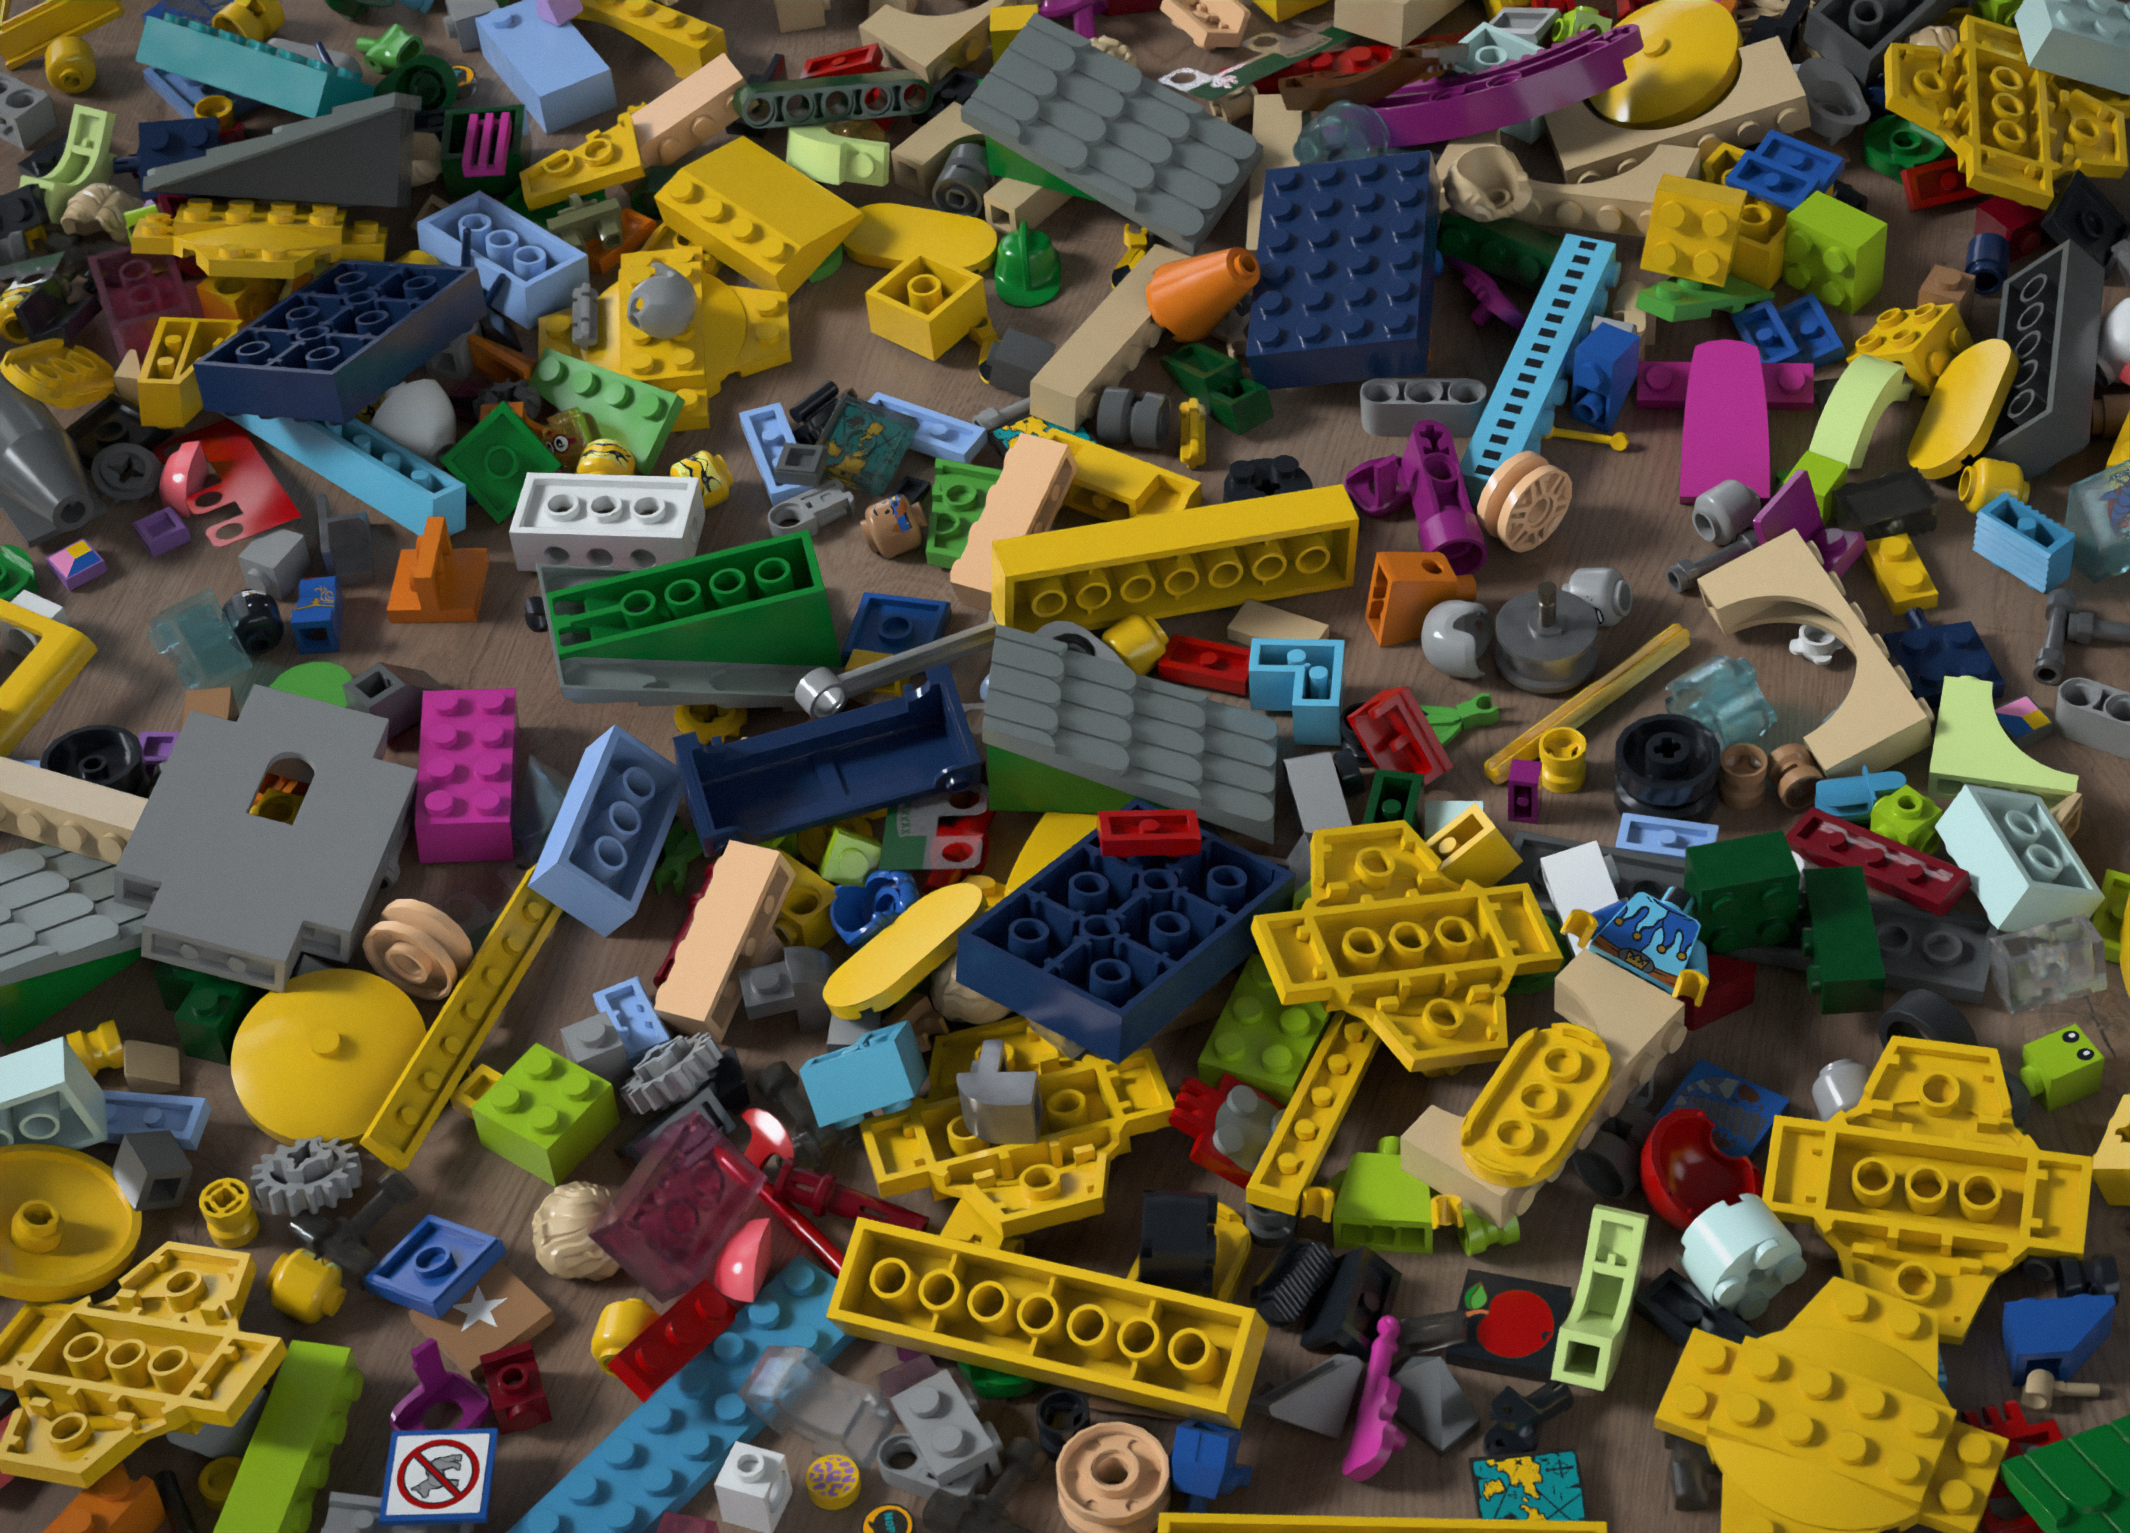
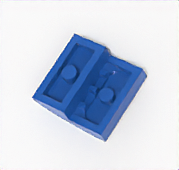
[1725,129,1845,212]
[1730,292,1847,369]

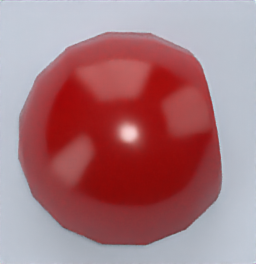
[1639,1108,1763,1233]

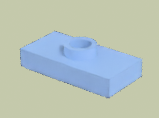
[593,976,672,1071]

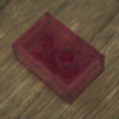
[87,245,195,364]
[588,1110,769,1304]

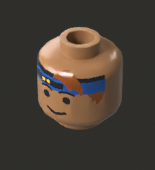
[860,494,929,559]

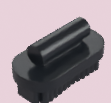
[789,380,863,446]
[1250,1238,1337,1328]

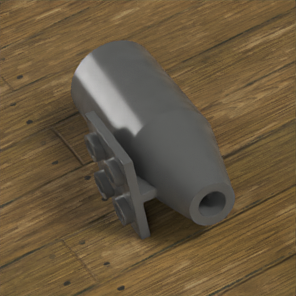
[0,362,108,548]

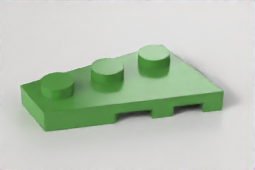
[1635,274,1775,322]
[926,458,1003,569]

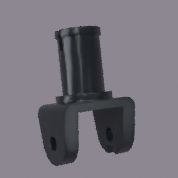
[1482,1379,1574,1461]

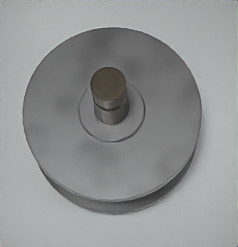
[1496,581,1598,693]

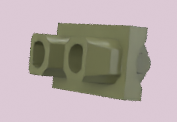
[547,193,623,254]

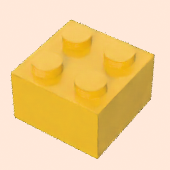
[1640,173,1748,287]
[865,248,988,362]

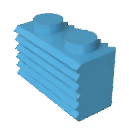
[1972,492,2075,594]

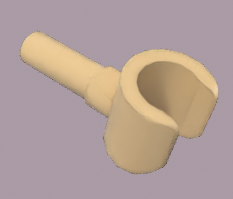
[2021,1369,2100,1412]

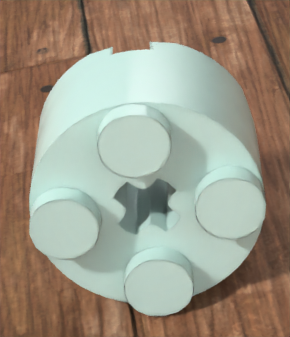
[1677,1193,1807,1321]

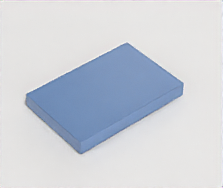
[143,66,266,119]

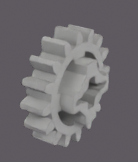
[619,1032,723,1114]
[250,1136,363,1217]

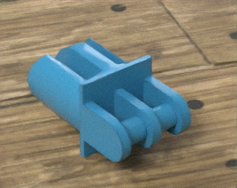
[1815,765,1906,830]

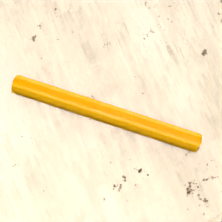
[1484,623,1691,785]

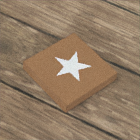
[408,1260,555,1382]

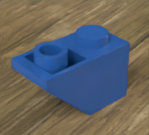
[1570,322,1640,433]
[2001,1294,2115,1387]

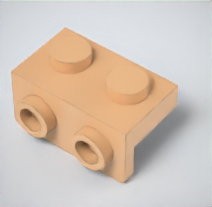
[1160,0,1251,50]

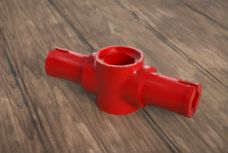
[922,792,997,897]

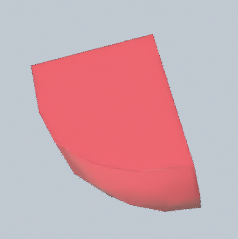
[159,441,209,519]
[714,1218,772,1303]

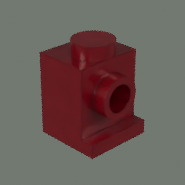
[479,1341,552,1436]

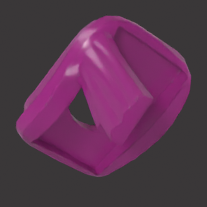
[1038,0,1109,39]
[1344,454,1412,518]
[390,1338,492,1431]

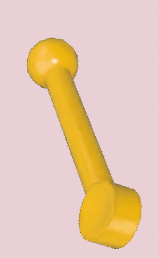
[1542,426,1629,451]

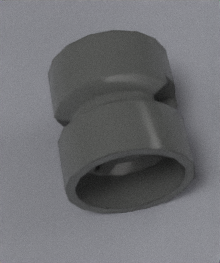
[932,143,997,217]
[1097,386,1171,450]
[1573,1103,1658,1201]

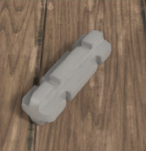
[572,283,598,350]

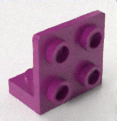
[1753,469,1867,579]

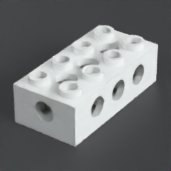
[509,472,706,571]

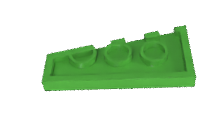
[528,348,685,476]

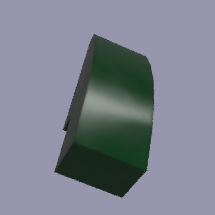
[1159,341,1274,435]

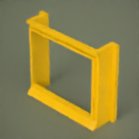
[0,0,125,71]

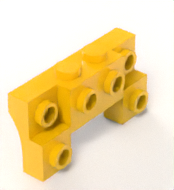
[1042,427,1203,522]

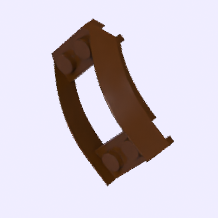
[1278,41,1469,112]

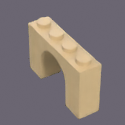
[891,102,1073,235]

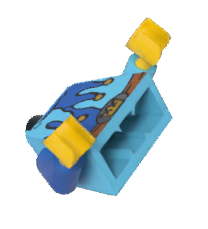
[1560,886,1709,1007]

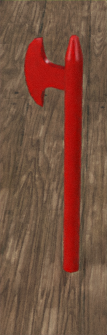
[714,1108,845,1277]

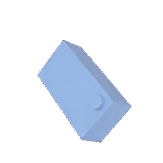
[475,0,618,135]
[417,191,590,330]
[528,724,683,937]

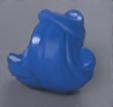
[830,869,920,951]

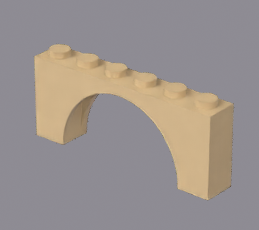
[859,0,1042,88]
[1543,36,1811,184]
[1435,128,1701,237]
[1697,528,1935,780]
[1400,948,1687,1230]

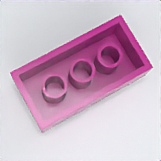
[415,688,520,863]

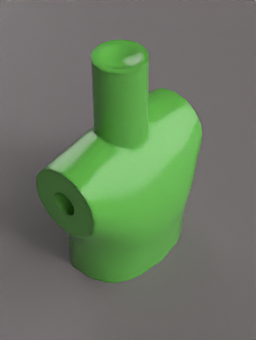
[356,24,425,73]

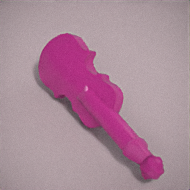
[1446,255,1526,331]
[1342,1315,1407,1483]

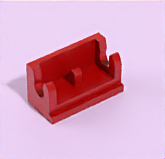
[1346,686,1454,787]

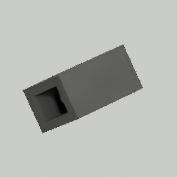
[342,662,446,741]

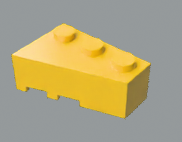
[137,317,244,429]

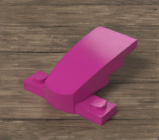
[1636,339,1814,506]

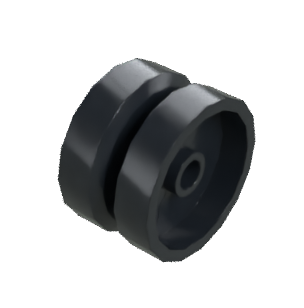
[1614,714,1720,823]
[40,725,151,798]

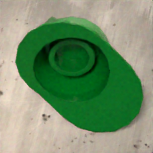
[994,221,1061,308]

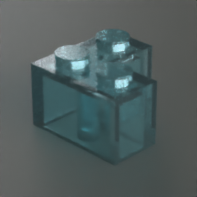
[148,587,253,690]

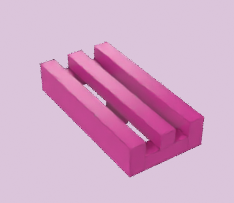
[462,112,512,177]

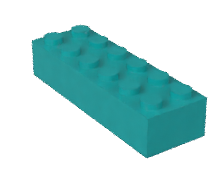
[135,12,376,118]

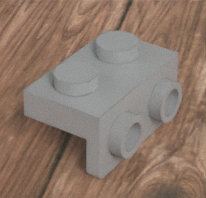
[890,1368,1004,1487]

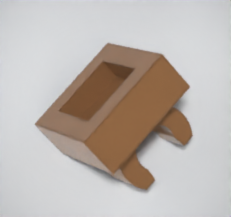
[881,992,950,1055]

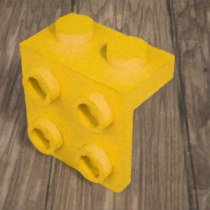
[1846,303,1974,397]

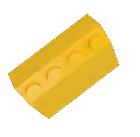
[654,136,865,299]

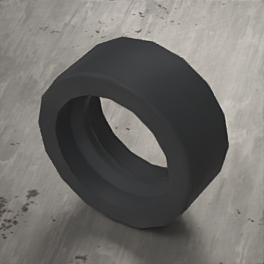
[1878,989,1978,1050]

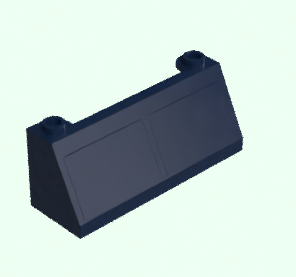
[672,663,981,858]

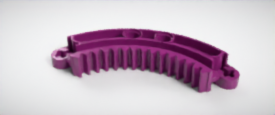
[1325,24,1644,148]

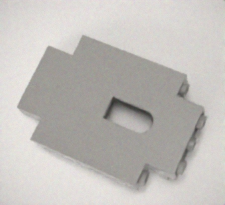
[114,684,418,993]

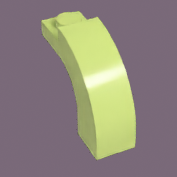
[19,104,117,224]
[786,122,890,187]
[1809,354,1914,469]
[1551,1204,1649,1391]

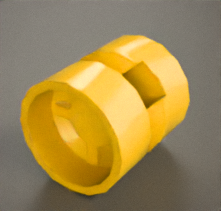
[212,0,285,45]

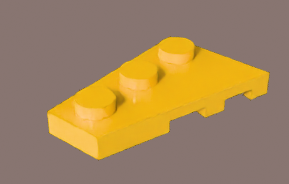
[519,111,645,211]

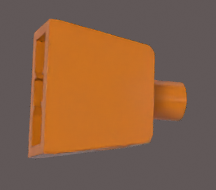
[1365,552,1477,647]

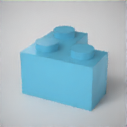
[1249,638,1346,746]
[799,1019,928,1130]

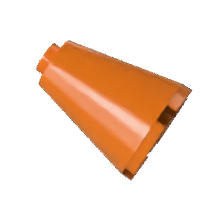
[1145,247,1260,343]

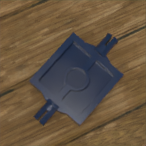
[113,116,224,203]
[1882,607,2005,708]

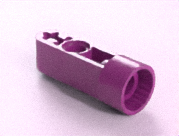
[1401,420,1488,576]

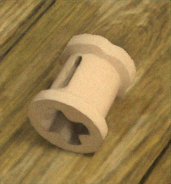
[1210,83,1259,125]

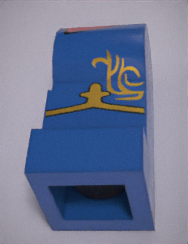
[291,576,343,655]

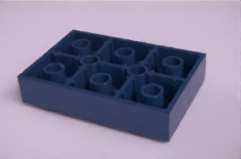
[1246,150,1441,390]
[193,259,488,425]
[956,798,1296,1065]

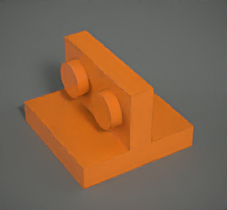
[387,516,490,623]

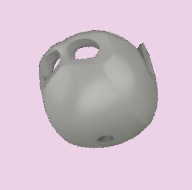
[627,262,697,339]
[1421,600,1493,679]

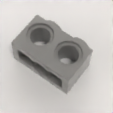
[0,72,59,150]

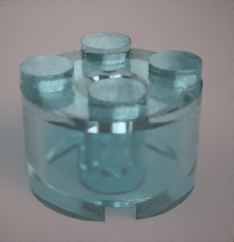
[1293,100,1390,165]
[1665,654,1777,755]

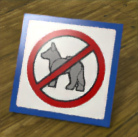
[378,1428,499,1526]

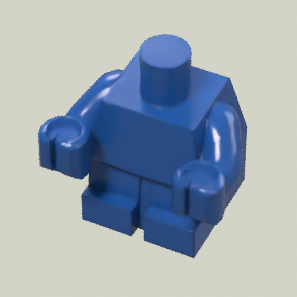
[1168,1418,1253,1513]

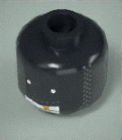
[221,589,284,655]

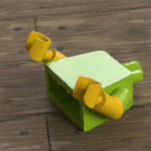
[1300,1136,1464,1254]

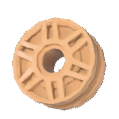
[1477,450,1572,553]
[363,899,474,1000]
[1056,1422,1171,1533]

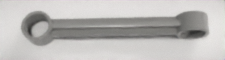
[795,608,997,720]

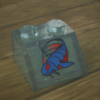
[2065,459,2130,584]

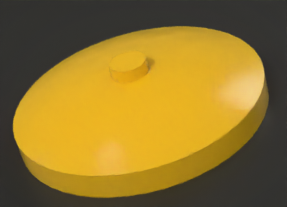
[1589,0,1744,130]
[231,968,427,1147]
[0,1143,142,1302]

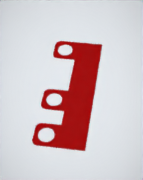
[153,418,302,547]

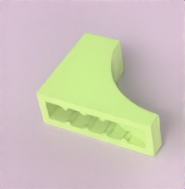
[1927,676,2079,810]

